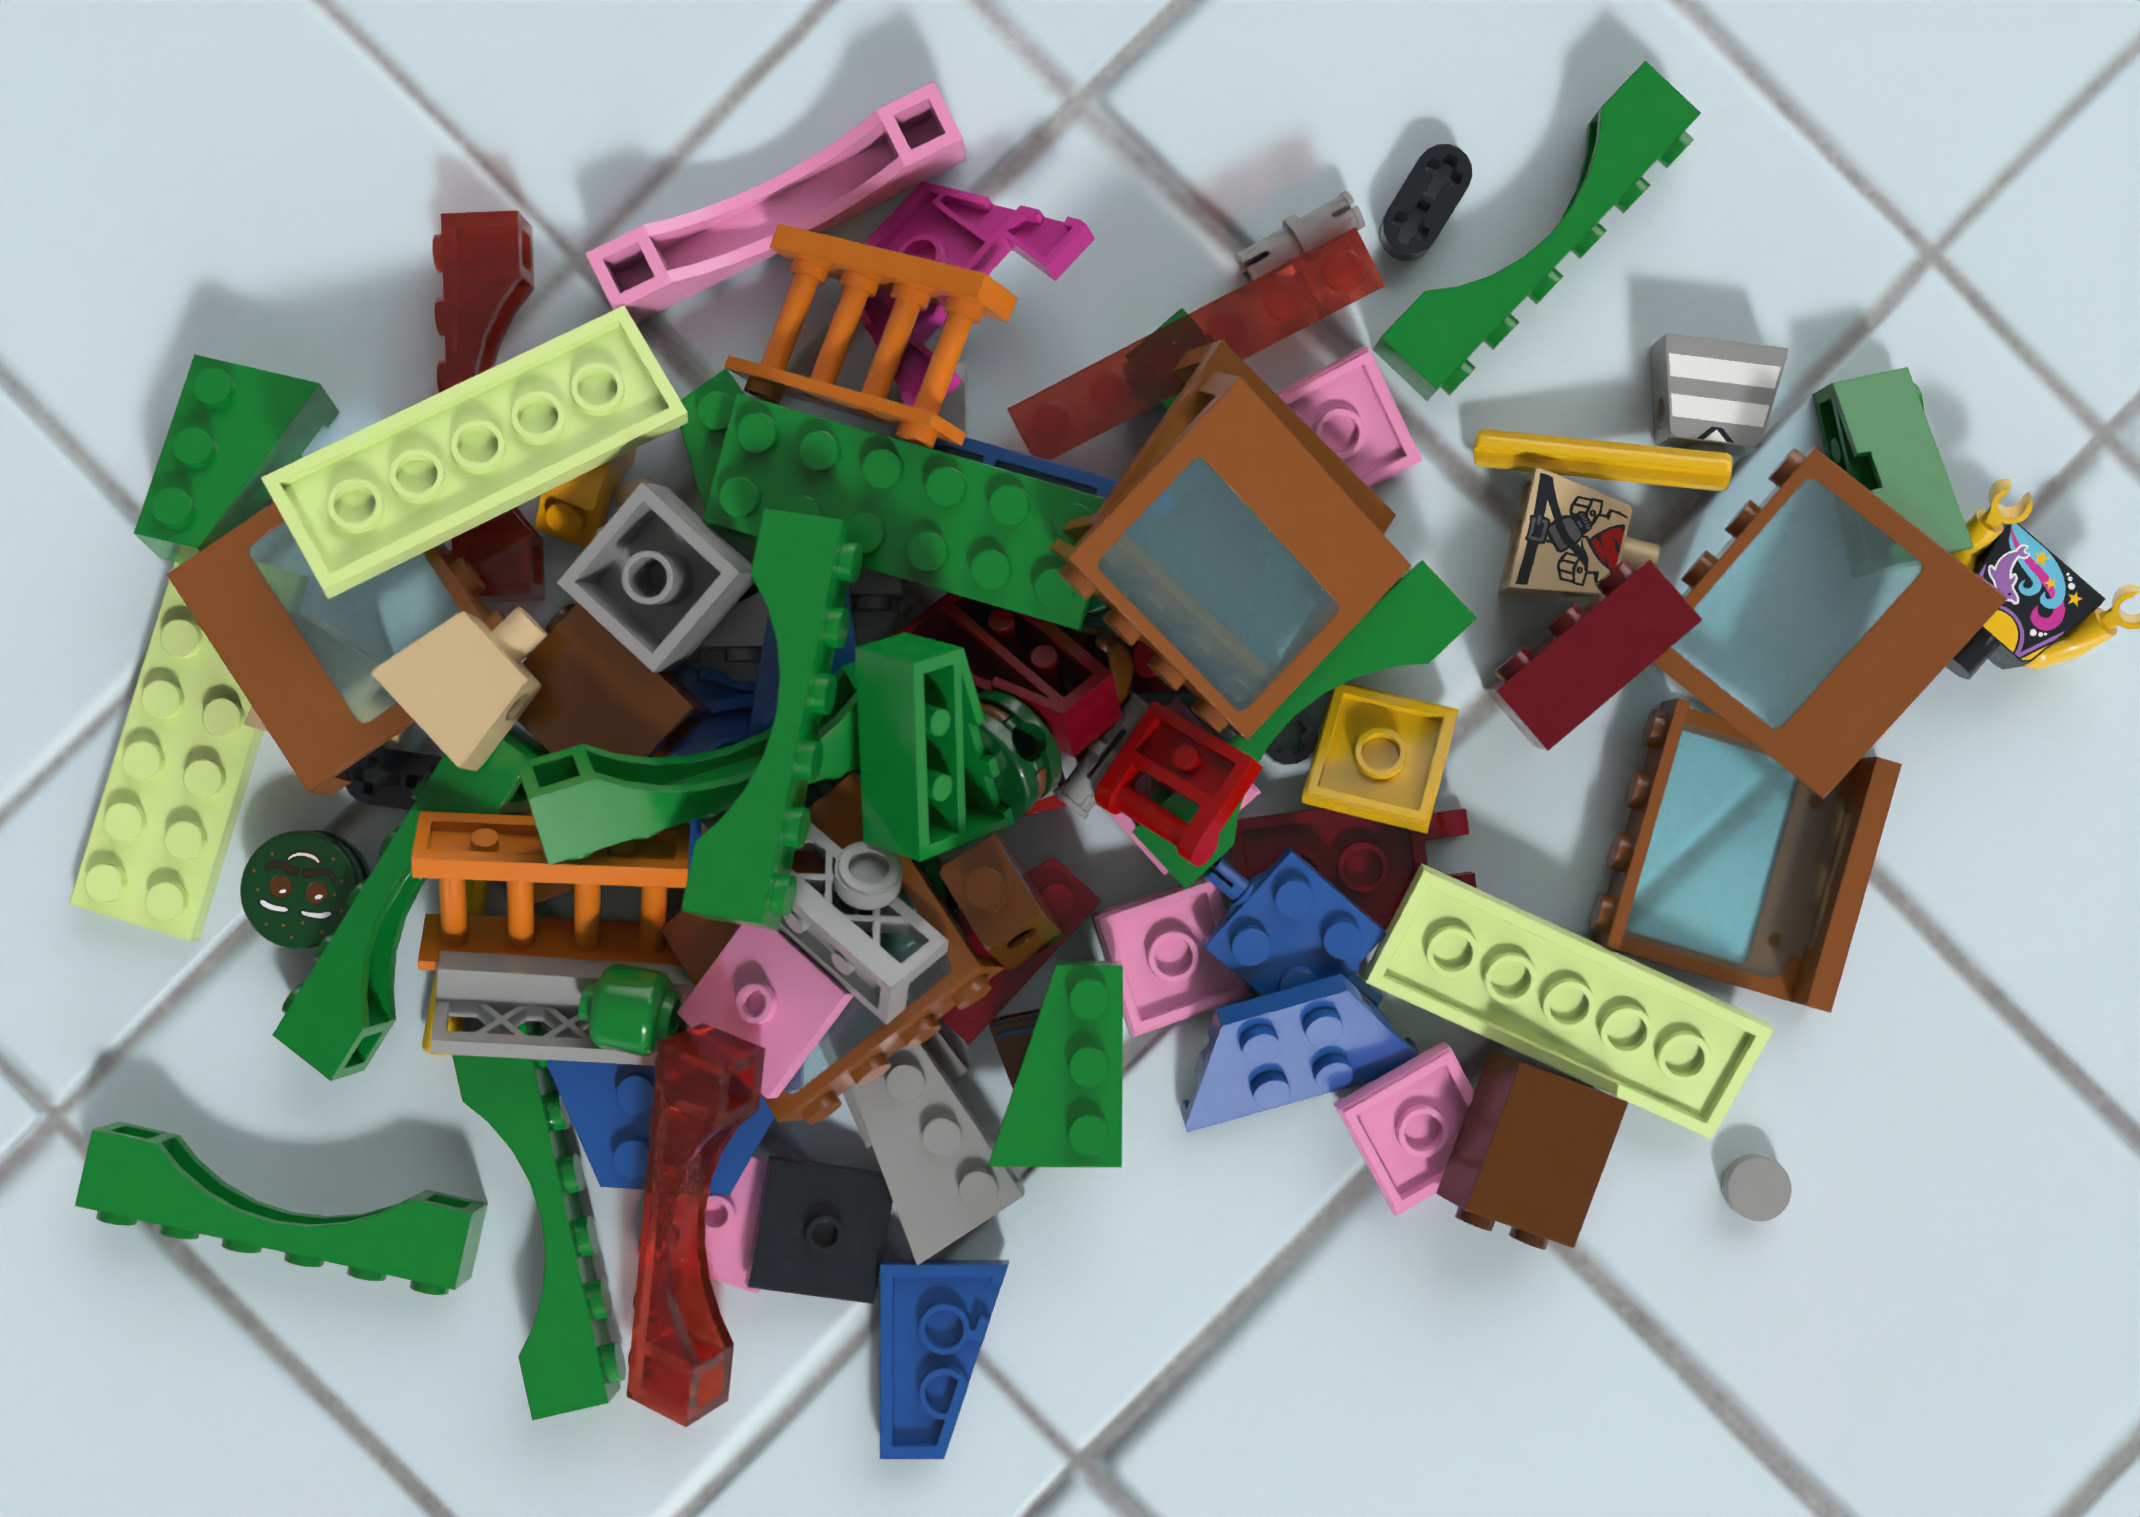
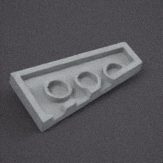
[829,996,1025,1266]

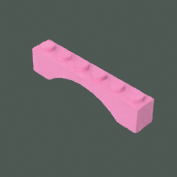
[585,82,967,324]

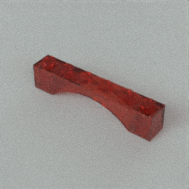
[432,210,545,603]
[1006,227,1385,461]
[626,1023,765,1427]

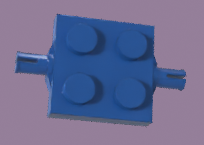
[1202,846,1387,1007]

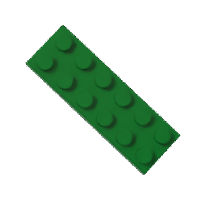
[702,393,1107,630]

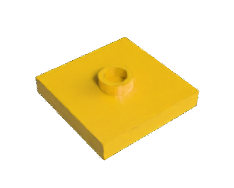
[1302,683,1459,834]

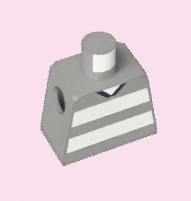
[1650,333,1788,457]

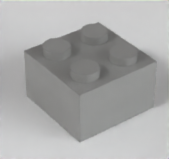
[557,482,755,673]

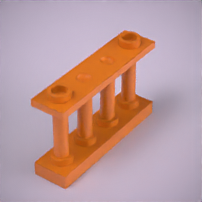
[724,223,1017,448]
[411,811,690,970]

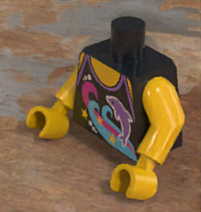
[1946,479,2140,680]

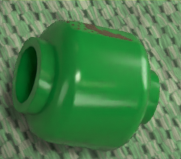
[579,963,682,1056]

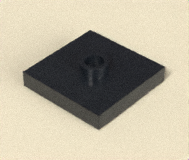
[745,1155,893,1304]

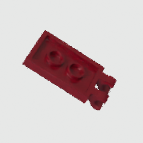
[1231,808,1477,929]

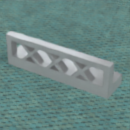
[701,809,949,1025]
[430,950,700,1068]

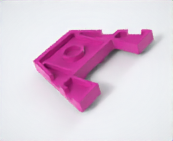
[860,181,1095,407]

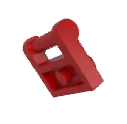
[1094,701,1263,867]

